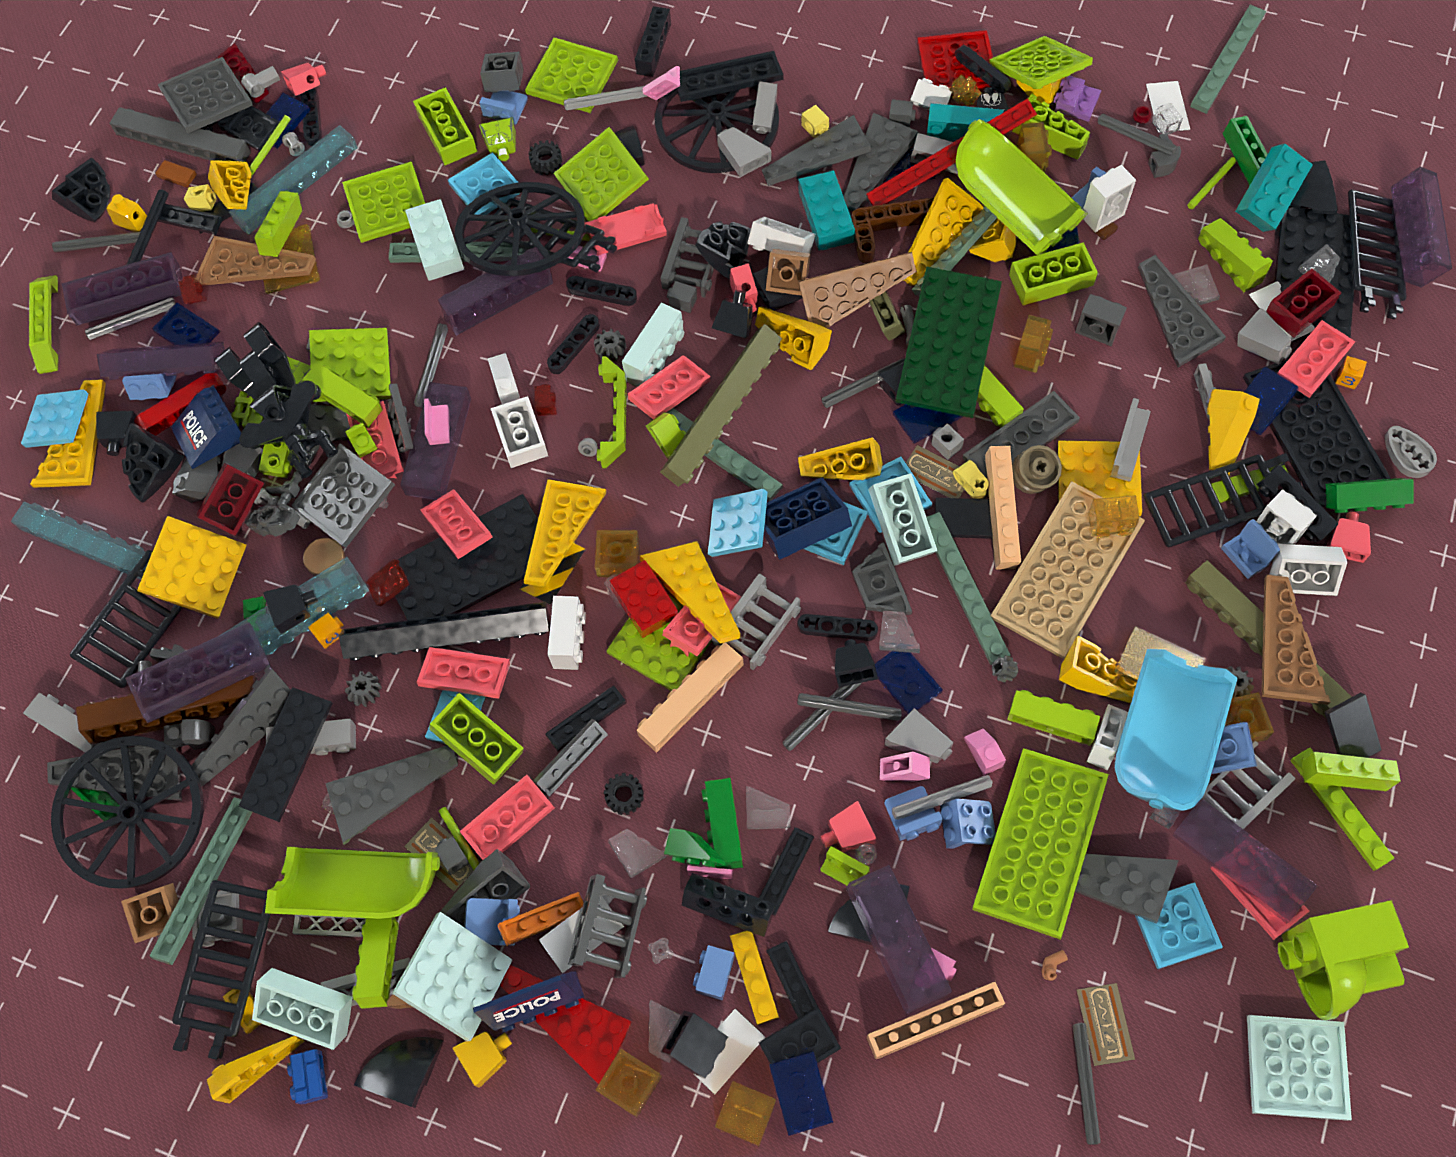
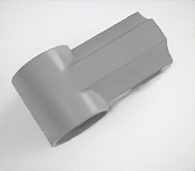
[241,66,280,97]

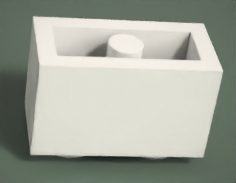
[910,78,952,111]

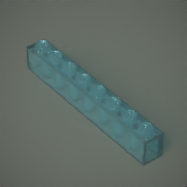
[229,125,358,235]
[11,502,148,580]

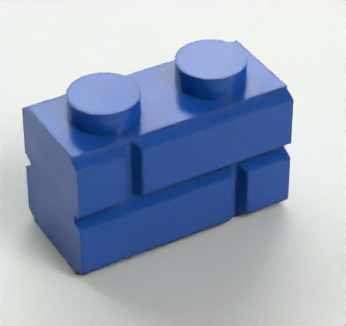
[287,1049,328,1104]

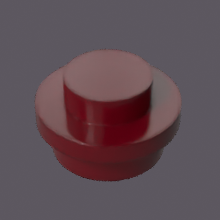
[1133,106,1151,124]

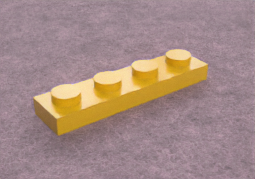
[730,931,779,1025]

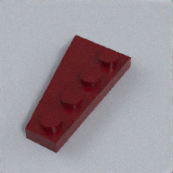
[214,43,269,104]

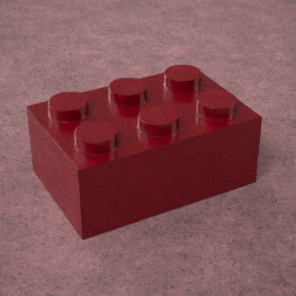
[1266,268,1341,338]
[196,463,264,536]

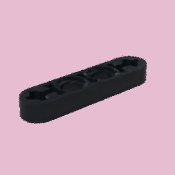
[955,45,1011,94]
[300,88,322,146]
[566,276,637,306]
[547,314,600,374]
[797,614,878,641]

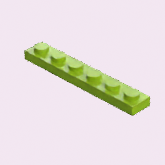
[1290,748,1394,871]

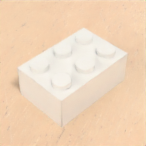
[1083,165,1136,232]
[747,217,815,253]
[491,396,548,468]
[1256,489,1316,545]
[1269,544,1347,596]
[548,596,586,670]

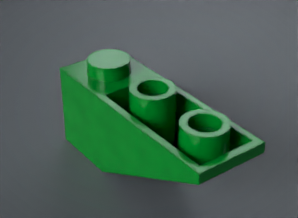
[664,828,725,868]

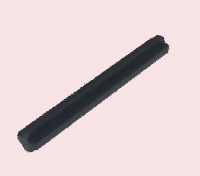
[126,189,169,272]

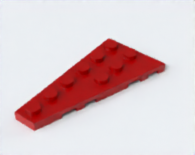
[500,965,632,1087]

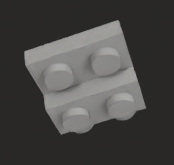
[192,891,243,947]

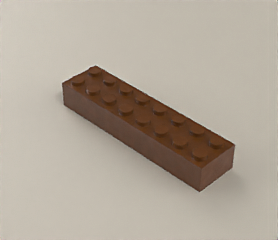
[76,669,257,745]

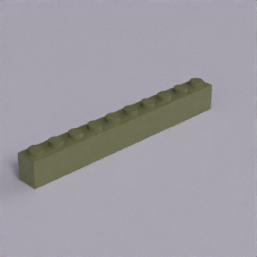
[660,324,782,487]
[1185,560,1352,718]

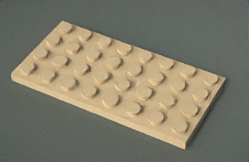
[991,481,1145,659]

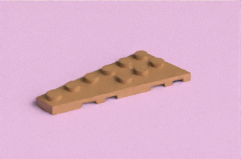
[194,236,316,286]
[799,252,916,328]
[1261,575,1330,705]

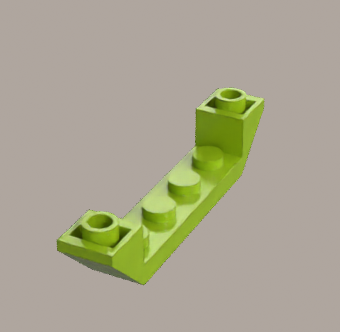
[29,275,58,374]
[597,356,627,468]

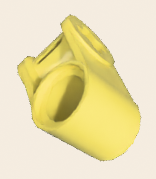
[953,460,989,499]

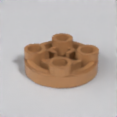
[303,538,346,579]

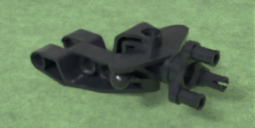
[215,322,338,479]

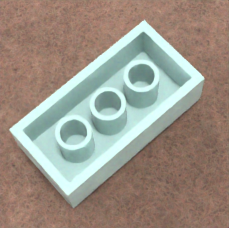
[405,199,464,281]
[622,303,684,387]
[868,473,937,566]
[252,968,353,1050]

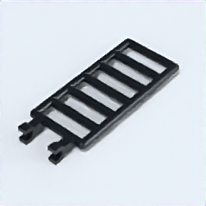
[1348,189,1407,319]
[480,198,617,273]
[1144,453,1302,548]
[70,550,183,688]
[172,880,271,1060]

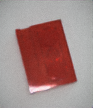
[365,559,409,606]

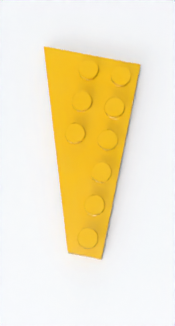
[903,178,984,286]
[30,380,106,488]
[524,480,606,587]
[640,541,740,644]

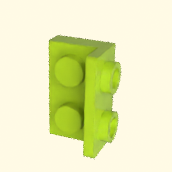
[821,846,870,892]

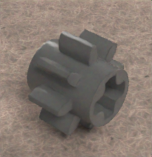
[992,655,1018,683]

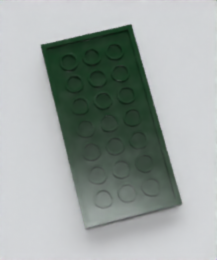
[895,267,1002,418]

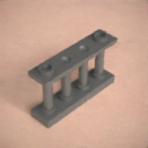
[661,217,714,298]
[568,874,647,978]

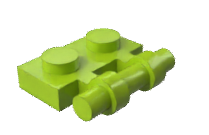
[231,391,264,428]

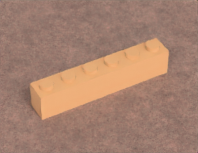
[985,446,1021,569]
[637,642,744,753]
[866,982,1005,1060]

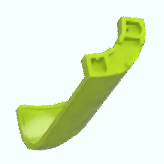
[956,119,1088,255]
[265,847,440,919]

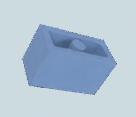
[693,945,735,1000]

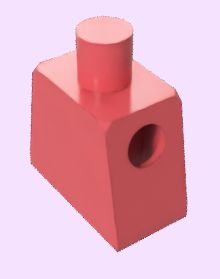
[281,63,326,96]
[730,264,758,313]
[1326,512,1371,563]
[820,801,876,852]

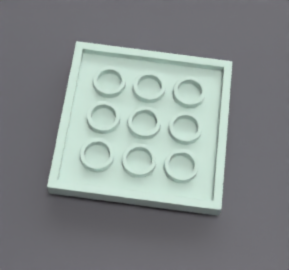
[392,912,512,1041]
[1247,1015,1352,1121]

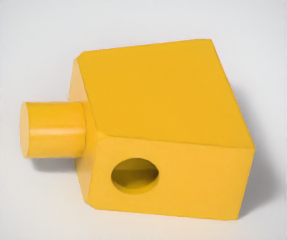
[107,194,147,232]
[453,1032,512,1088]

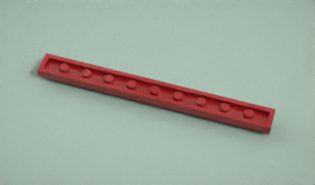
[866,98,1037,206]

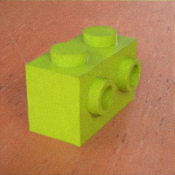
[646,412,686,459]
[259,442,292,478]

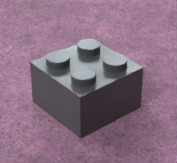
[480,51,524,93]
[1075,294,1127,346]

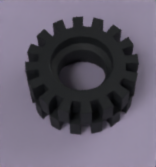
[528,140,562,175]
[604,773,644,815]

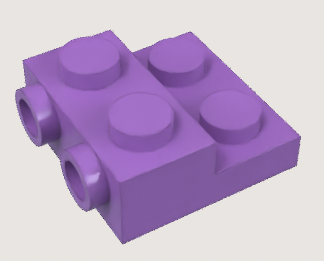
[1054,76,1101,122]

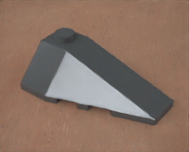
[172,456,220,503]
[440,849,530,926]

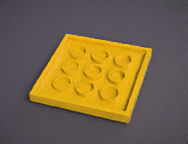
[1058,441,1142,516]
[137,516,247,619]

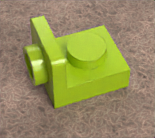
[345,423,378,458]

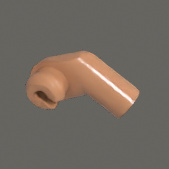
[1041,950,1068,981]

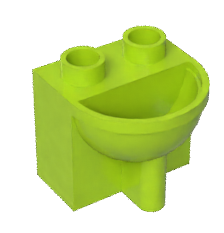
[1278,900,1409,1021]

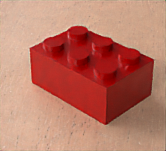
[609,560,678,638]

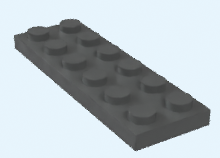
[963,391,1080,478]

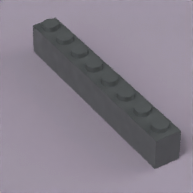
[109,107,251,162]

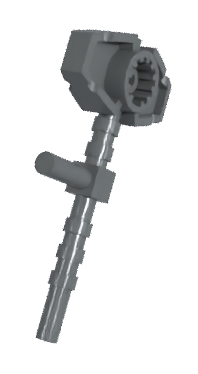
[245,445,320,536]

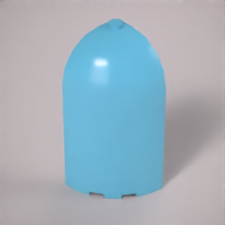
[1115,649,1237,811]

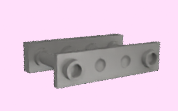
[712,574,801,671]
[1201,741,1296,841]

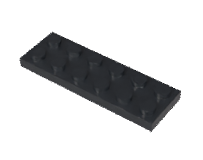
[676,51,784,102]
[238,687,333,822]

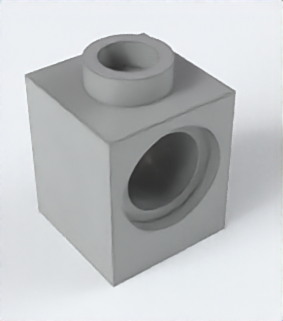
[931,424,964,460]

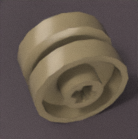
[1012,445,1062,494]

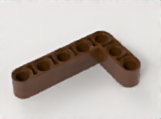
[852,198,934,264]

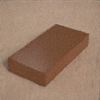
[155,160,197,188]

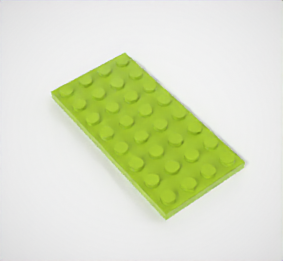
[973,748,1109,940]

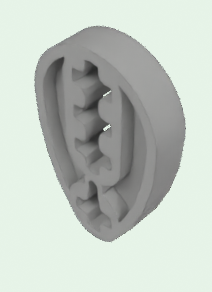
[1385,426,1437,478]

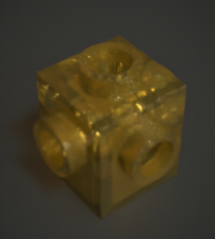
[950,75,981,107]

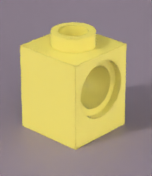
[802,105,829,138]
[184,184,217,212]

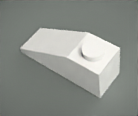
[488,353,520,405]
[1087,704,1128,770]

